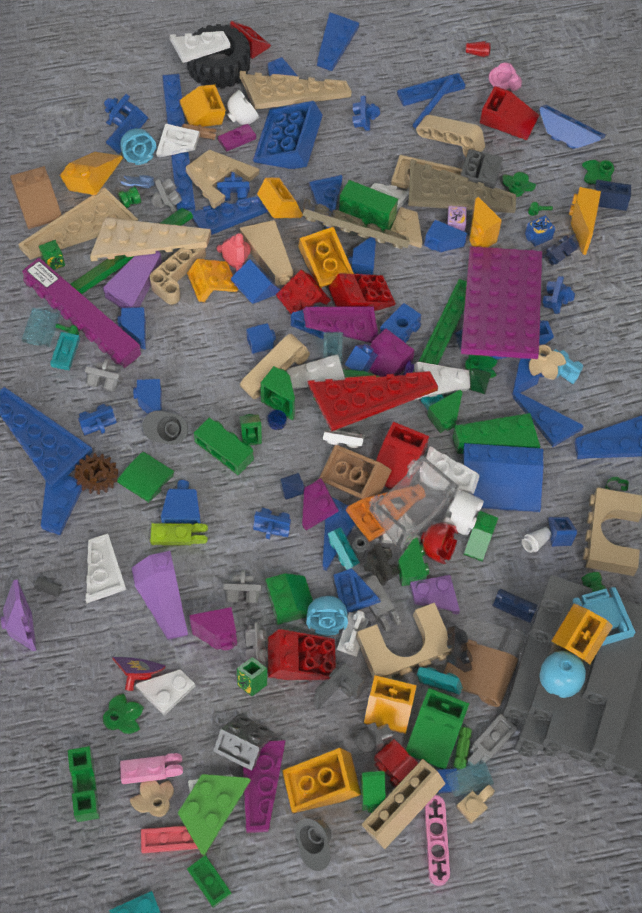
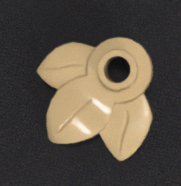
[529,345,566,380]
[130,780,174,817]

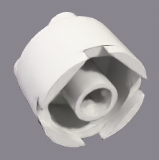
[443,489,484,536]

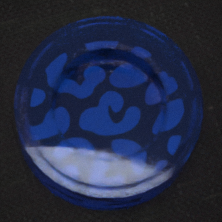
[267,410,287,430]

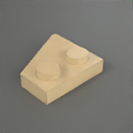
[391,207,422,248]

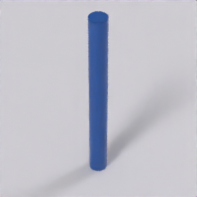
[413,77,454,129]

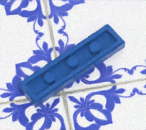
[397,73,466,106]

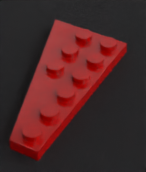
[308,371,439,432]

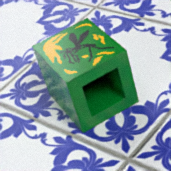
[38,240,65,270]
[237,657,267,697]

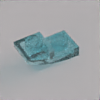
[446,763,494,797]

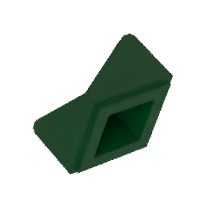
[468,368,491,394]

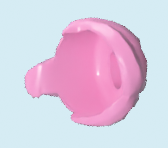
[488,62,522,91]

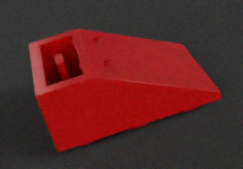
[480,86,539,140]
[328,273,396,311]
[376,422,429,491]
[268,629,336,680]

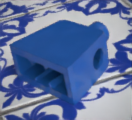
[161,480,201,525]

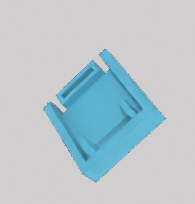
[573,587,636,646]

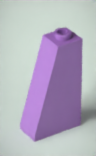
[103,251,162,308]

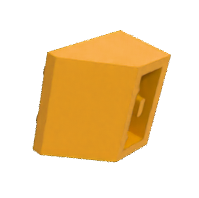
[180,85,226,127]
[257,178,303,218]
[551,603,613,664]
[364,675,417,734]

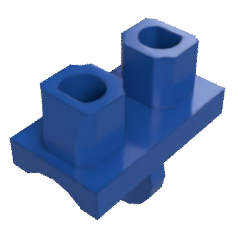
[104,94,135,126]
[352,96,380,131]
[217,172,250,201]
[543,276,575,314]
[78,404,117,436]
[253,508,291,540]

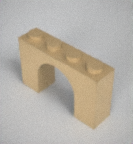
[583,488,642,576]
[355,603,451,680]

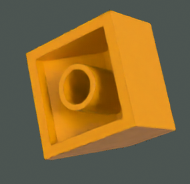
[469,197,502,248]

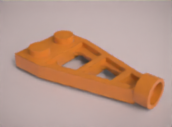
[346,484,425,542]

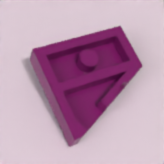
[302,478,339,531]

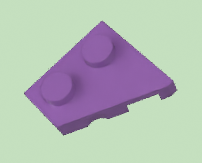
[410,575,460,615]

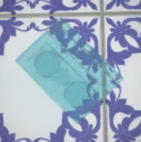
[22,308,60,347]

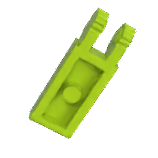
[150,523,208,545]

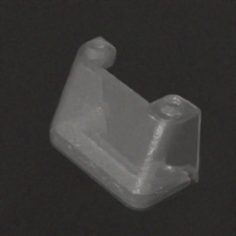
[369,455,459,551]

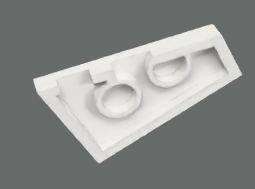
[170,31,230,63]
[414,362,470,400]
[418,446,479,494]
[85,534,126,603]

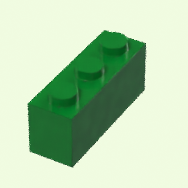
[194,417,254,476]

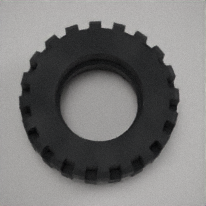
[187,24,250,89]

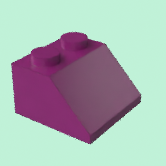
[369,329,415,377]
[189,607,237,650]

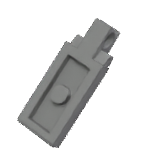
[467,714,518,769]

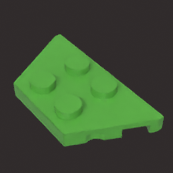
[178,774,251,856]

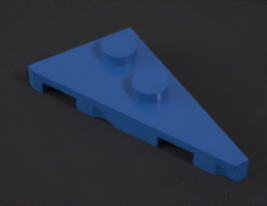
[309,175,342,229]
[513,392,584,447]
[323,497,356,571]

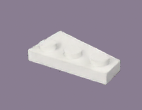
[286,354,345,388]

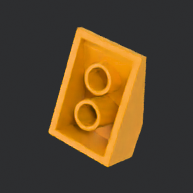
[60,152,123,195]
[569,187,601,255]
[298,227,354,288]
[282,748,361,813]

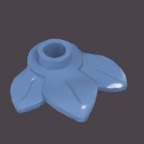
[121,175,155,188]

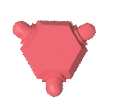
[217,233,251,271]

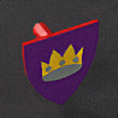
[112,657,166,691]

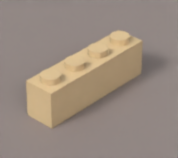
[362,759,446,849]

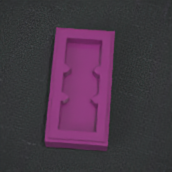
[218,124,256,152]

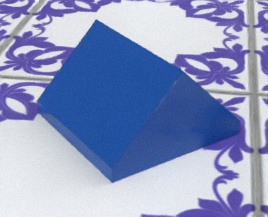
[231,259,281,304]

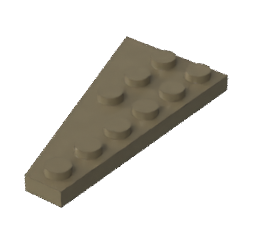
[408,159,516,213]
[303,198,410,249]

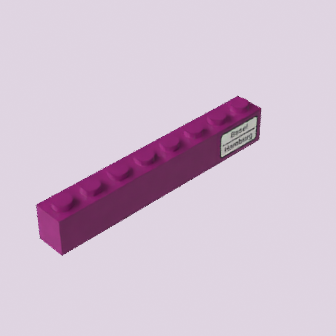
[22,258,141,368]

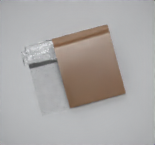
[443,617,527,707]

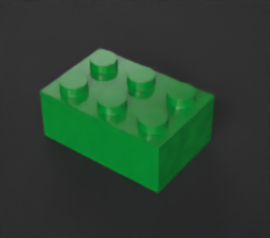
[339,180,398,231]

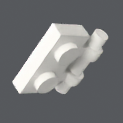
[323,428,365,448]

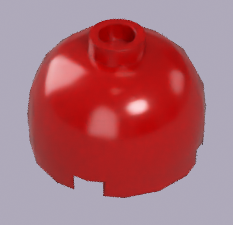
[421,522,458,564]

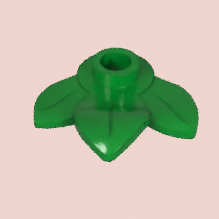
[582,160,614,184]
[502,172,536,197]
[465,354,498,378]
[103,694,144,734]

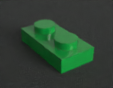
[187,855,232,908]

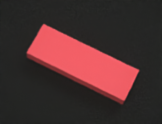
[141,826,198,854]

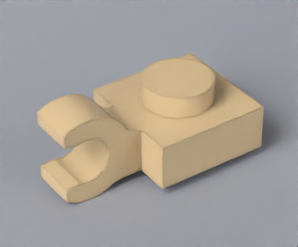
[456,785,495,824]

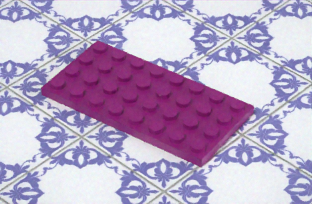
[461,247,542,359]

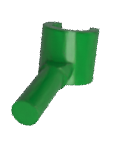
[528,202,553,216]
[55,323,80,335]

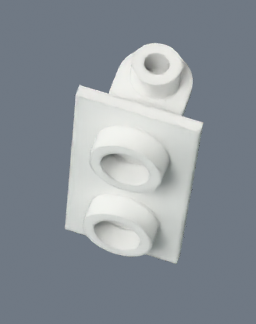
[337,611,369,657]

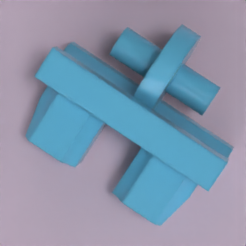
[554,349,583,384]

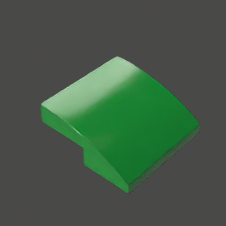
[117,452,174,502]

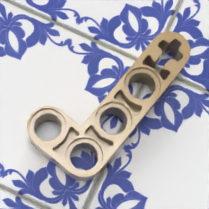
[416,115,485,157]
[150,248,206,305]
[240,334,310,399]

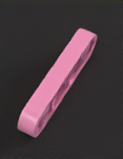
[424,795,450,886]

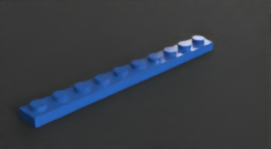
[162,74,195,211]

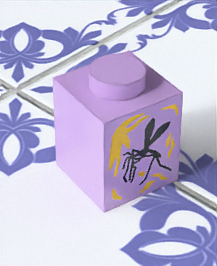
[447,206,466,232]

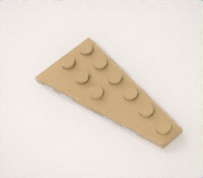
[240,71,352,110]
[18,187,138,260]
[90,218,211,261]

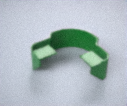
[605,477,629,491]

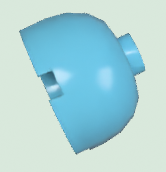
[120,128,157,165]
[306,596,348,636]
[539,651,586,698]

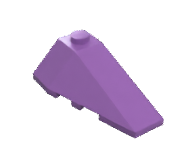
[132,551,188,640]
[1,580,37,651]

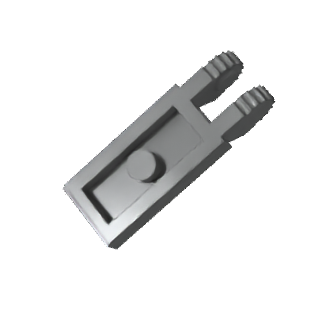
[363,574,401,631]

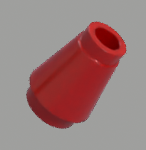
[466,41,491,58]

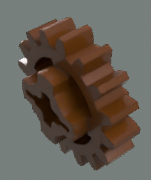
[75,453,118,495]

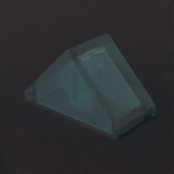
[323,332,343,367]

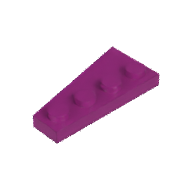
[303,307,378,343]
[243,740,286,833]

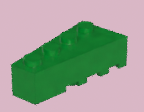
[452,413,541,454]

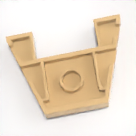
[185,150,259,209]

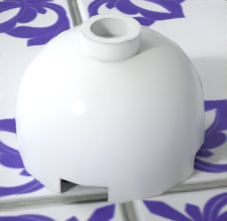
[227,90,259,125]

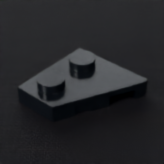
[447,625,473,672]

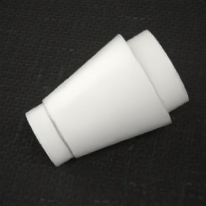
[522,527,552,553]

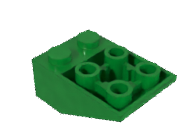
[406,688,470,769]

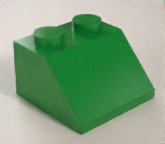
[260,366,295,421]
[265,573,313,625]

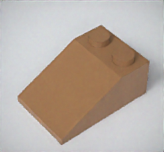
[10,166,62,229]
[319,445,392,500]

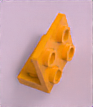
[187,259,238,302]

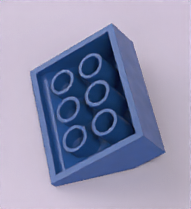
[253,101,323,169]
[462,443,543,512]

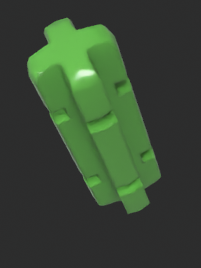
[454,727,472,770]

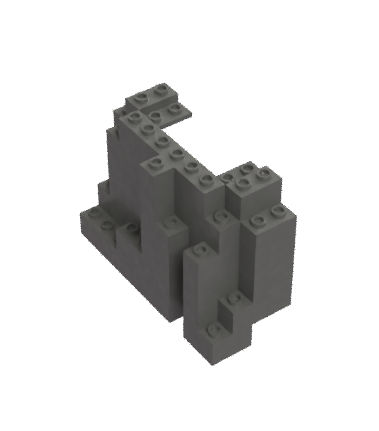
[503,575,642,784]

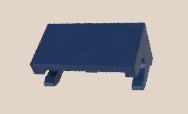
[594,180,631,211]

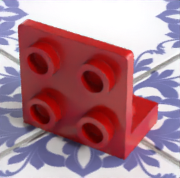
[276,269,331,314]

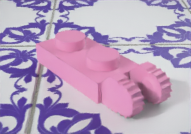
[120,753,183,784]

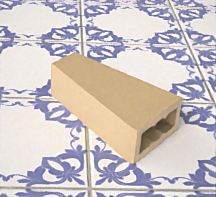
[240,220,293,285]

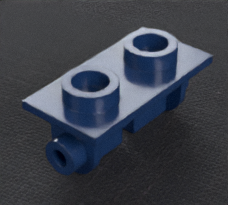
[542,234,579,265]
[492,589,538,623]

